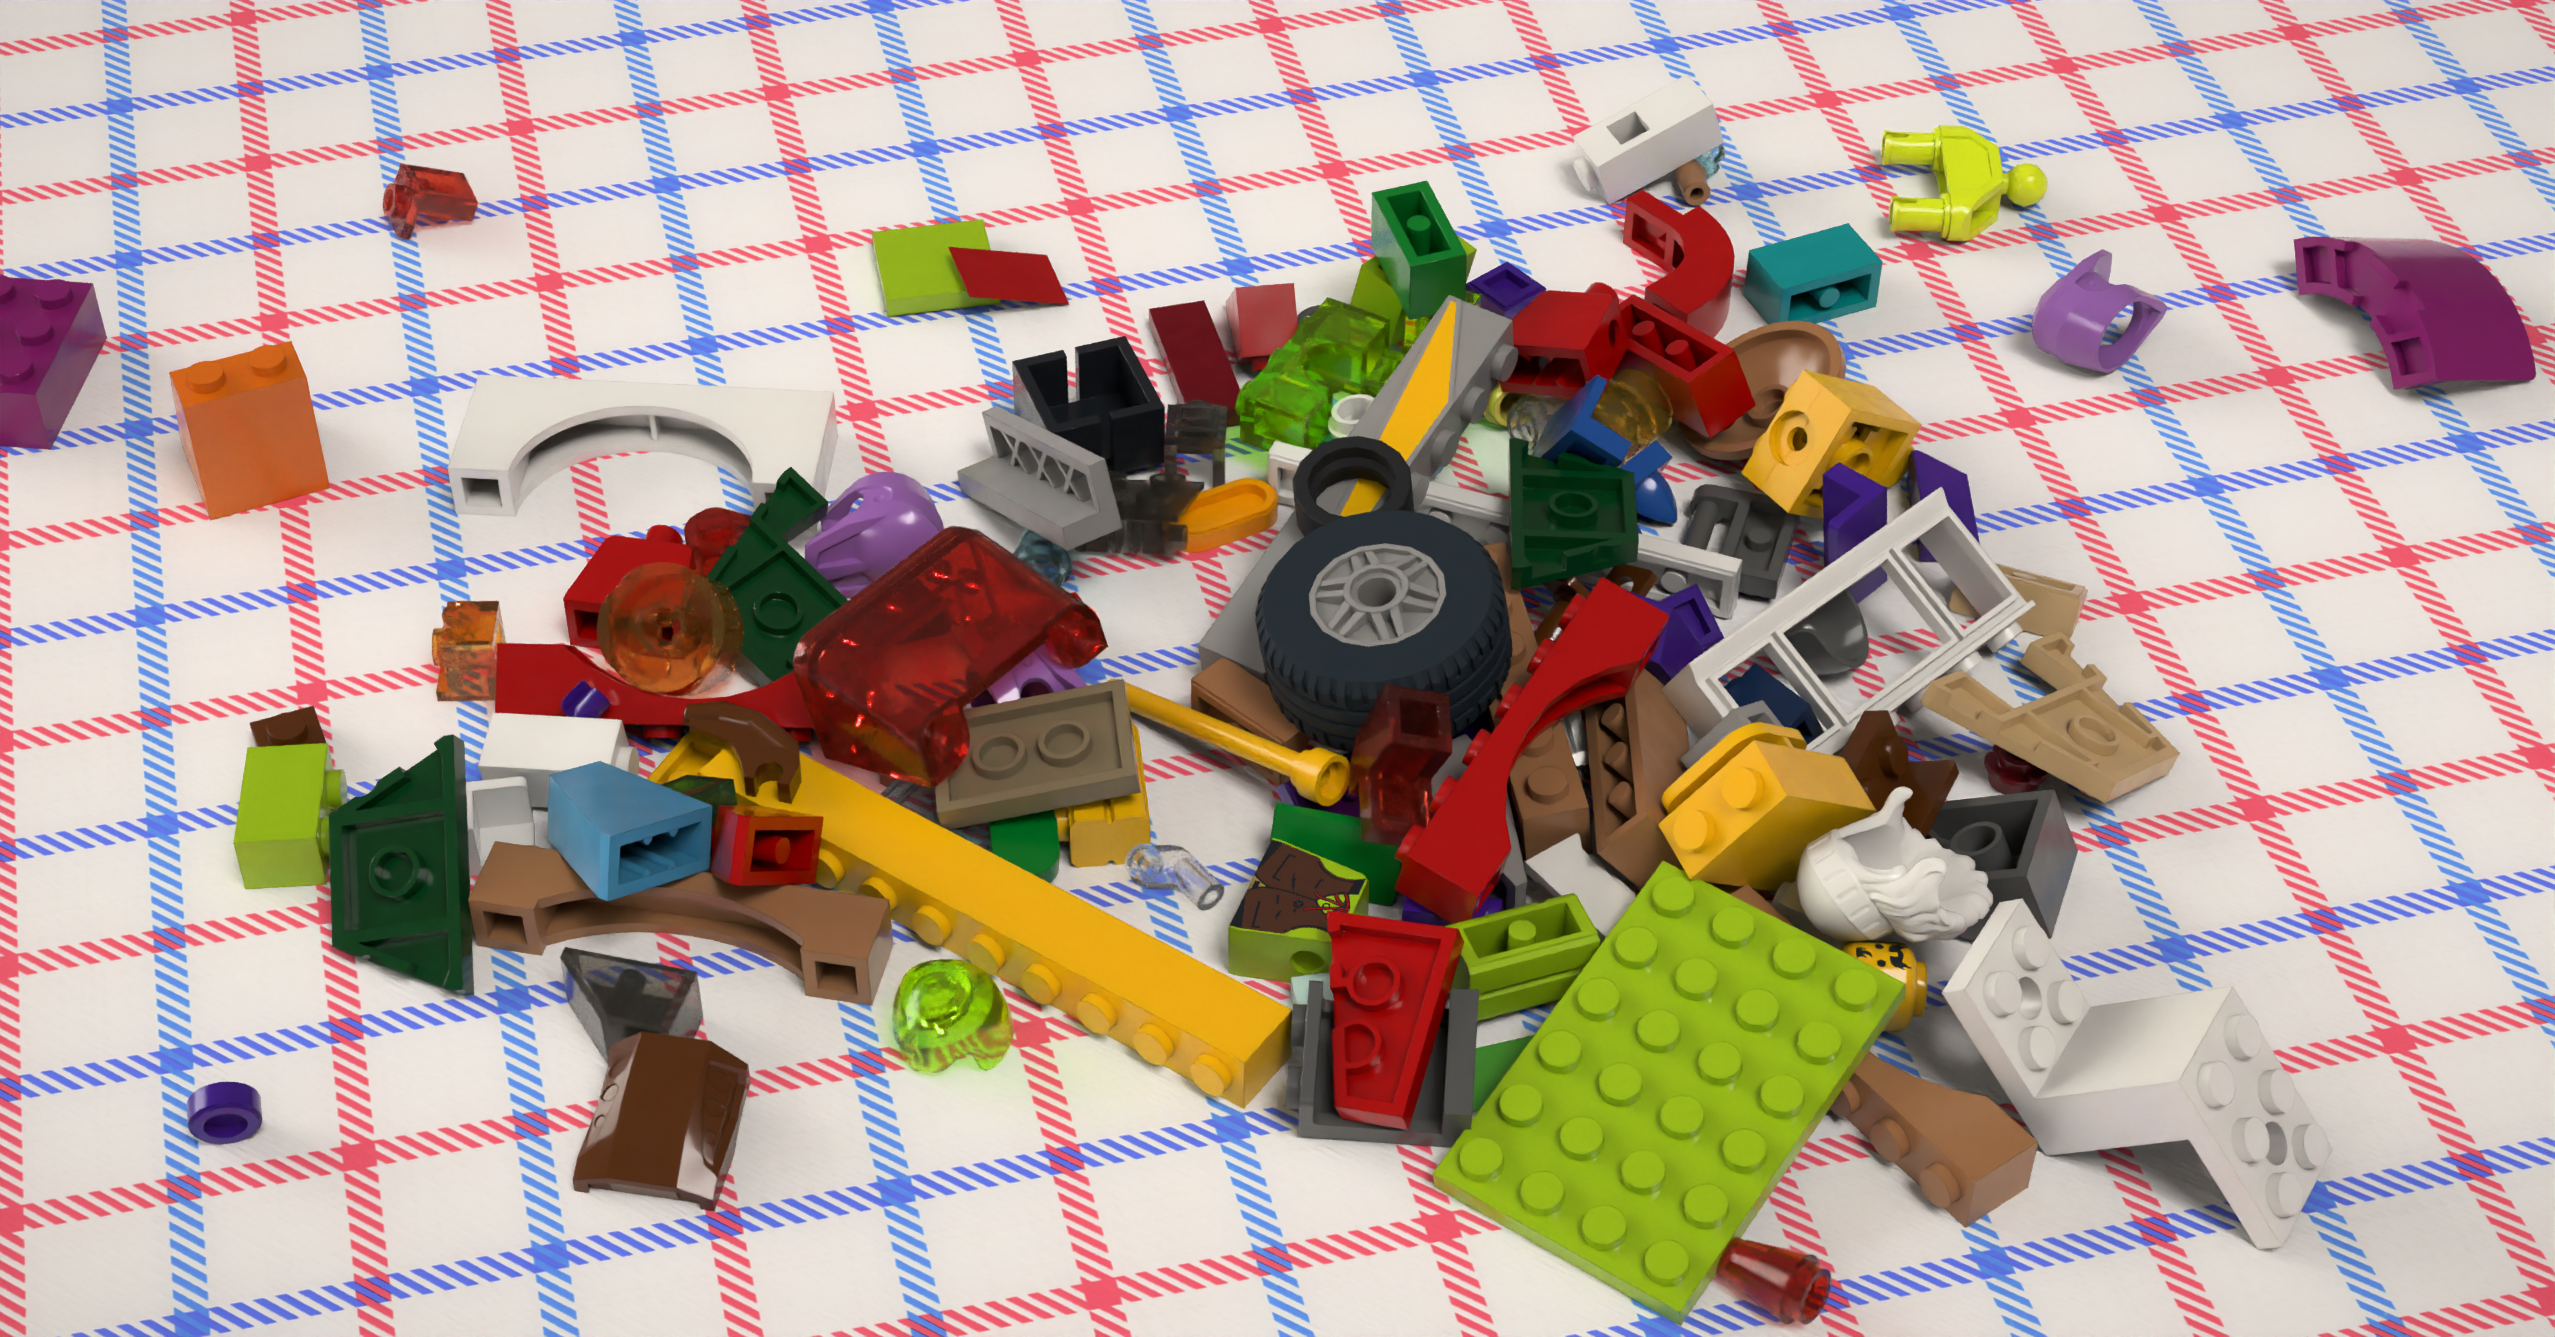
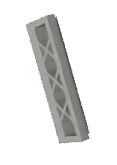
[957,406,1123,551]

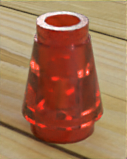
[1716,1237,1831,1325]

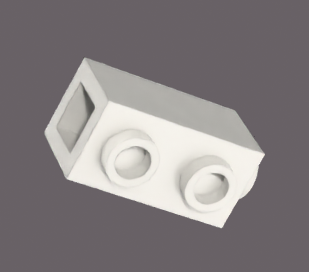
[478,713,639,808]

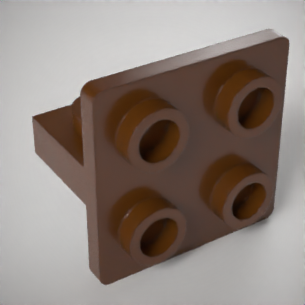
[1840,710,1959,838]

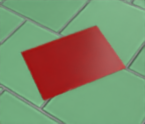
[948,247,1069,305]

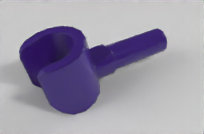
[560,680,611,718]

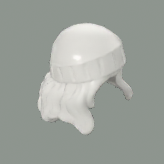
[1796,787,1993,943]

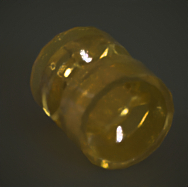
[1591,368,1673,468]

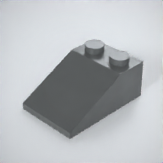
[1925,789,2078,941]

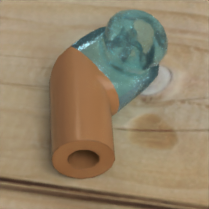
[1673,144,1725,206]

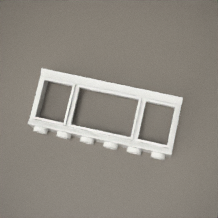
[1661,487,2036,756]

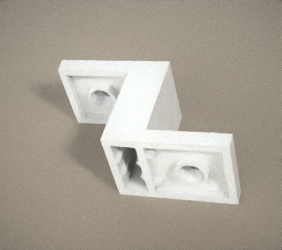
[1942,898,2333,1249]

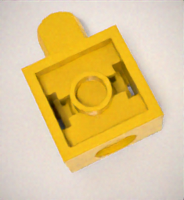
[1741,370,1922,519]

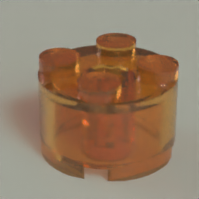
[597,562,743,697]

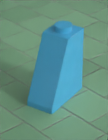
[547,761,713,902]

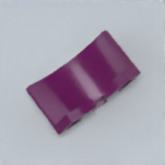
[2293,237,2536,389]

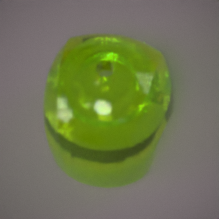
[892,959,1014,1073]

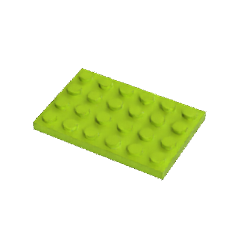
[1432,861,1906,1326]

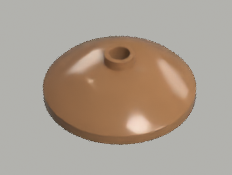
[1678,321,1846,460]

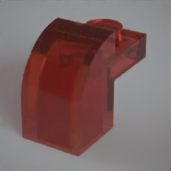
[1349,684,1453,847]

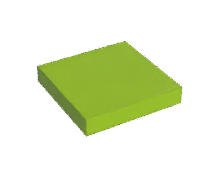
[872,219,1001,317]

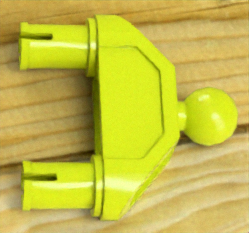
[1881,125,2048,241]

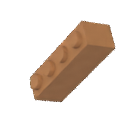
[1585,668,1690,890]

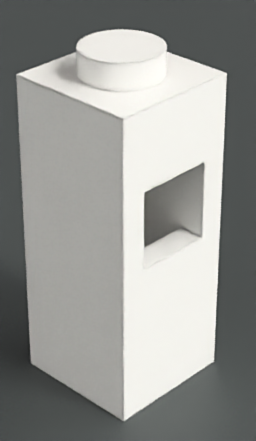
[1572,74,1724,205]

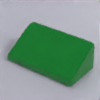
[1270,803,1407,907]

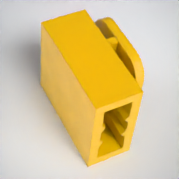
[1658,722,1877,892]

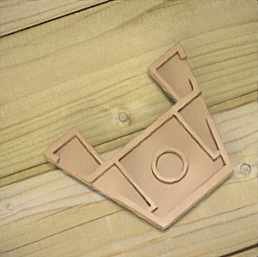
[1920,631,2180,803]

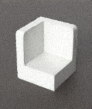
[466,776,535,877]

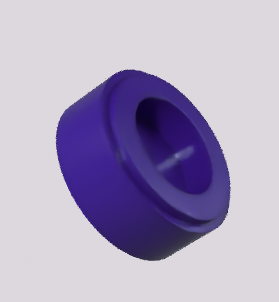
[187,1082,262,1144]

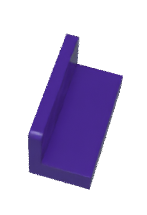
[1822,462,1887,604]

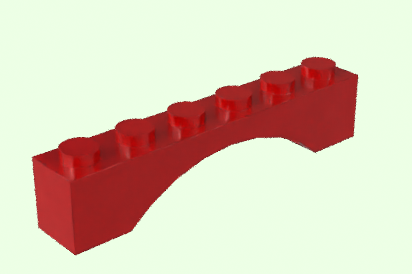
[1395,577,1670,924]
[495,643,895,743]

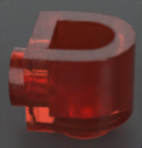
[684,507,751,583]

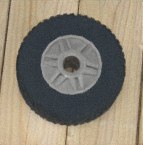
[1255,510,1513,755]

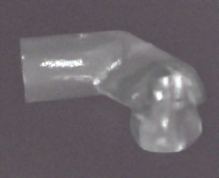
[1125,843,1224,911]

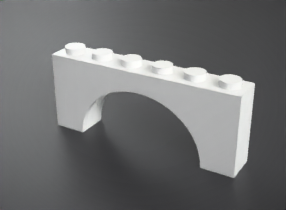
[447,375,838,531]

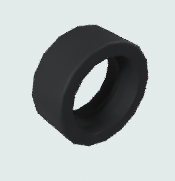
[1292,436,1414,537]

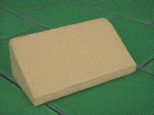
[1949,563,2088,639]

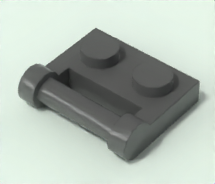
[1683,484,1800,599]

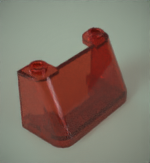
[793,526,1108,789]

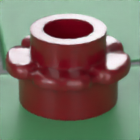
[1984,744,2048,795]

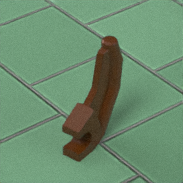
[683,701,802,804]

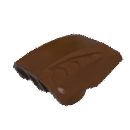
[573,1031,751,1211]

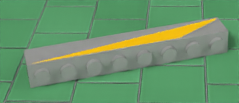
[1198,295,1518,685]

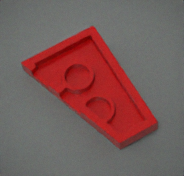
[1327,910,1464,1130]

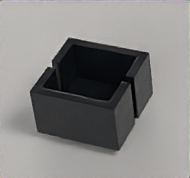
[1012,336,1165,475]

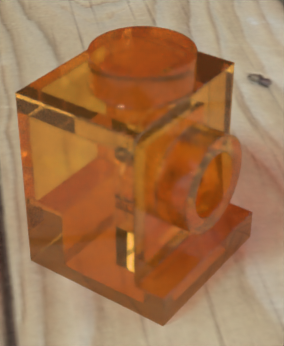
[432,601,506,701]

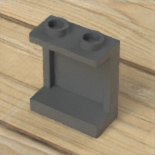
[1285,980,1479,1148]

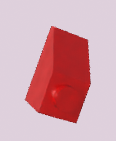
[1225,283,1300,372]
[710,805,824,886]

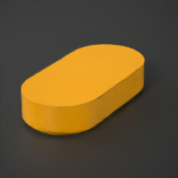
[1163,478,1278,553]

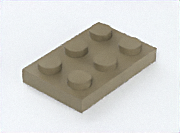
[929,679,1141,830]

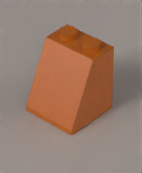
[169,341,330,521]

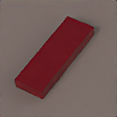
[1149,300,1247,432]

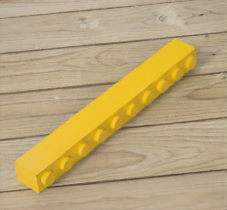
[697,747,1292,1109]

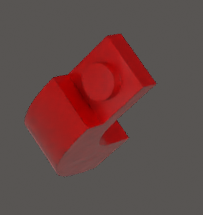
[1623,190,1735,338]

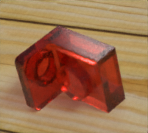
[383,163,479,240]

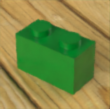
[1371,181,1467,320]

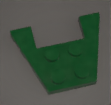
[687,467,955,687]

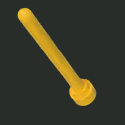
[1107,679,1351,806]

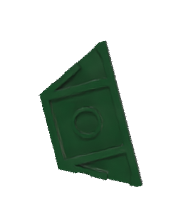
[1508,438,1639,589]
[329,734,474,996]

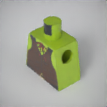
[1228,838,1370,983]

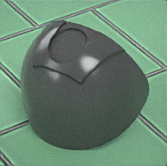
[1784,589,1869,675]

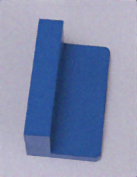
[1532,374,1632,467]

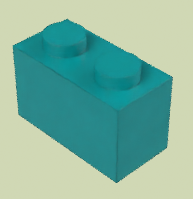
[1744,223,1883,325]

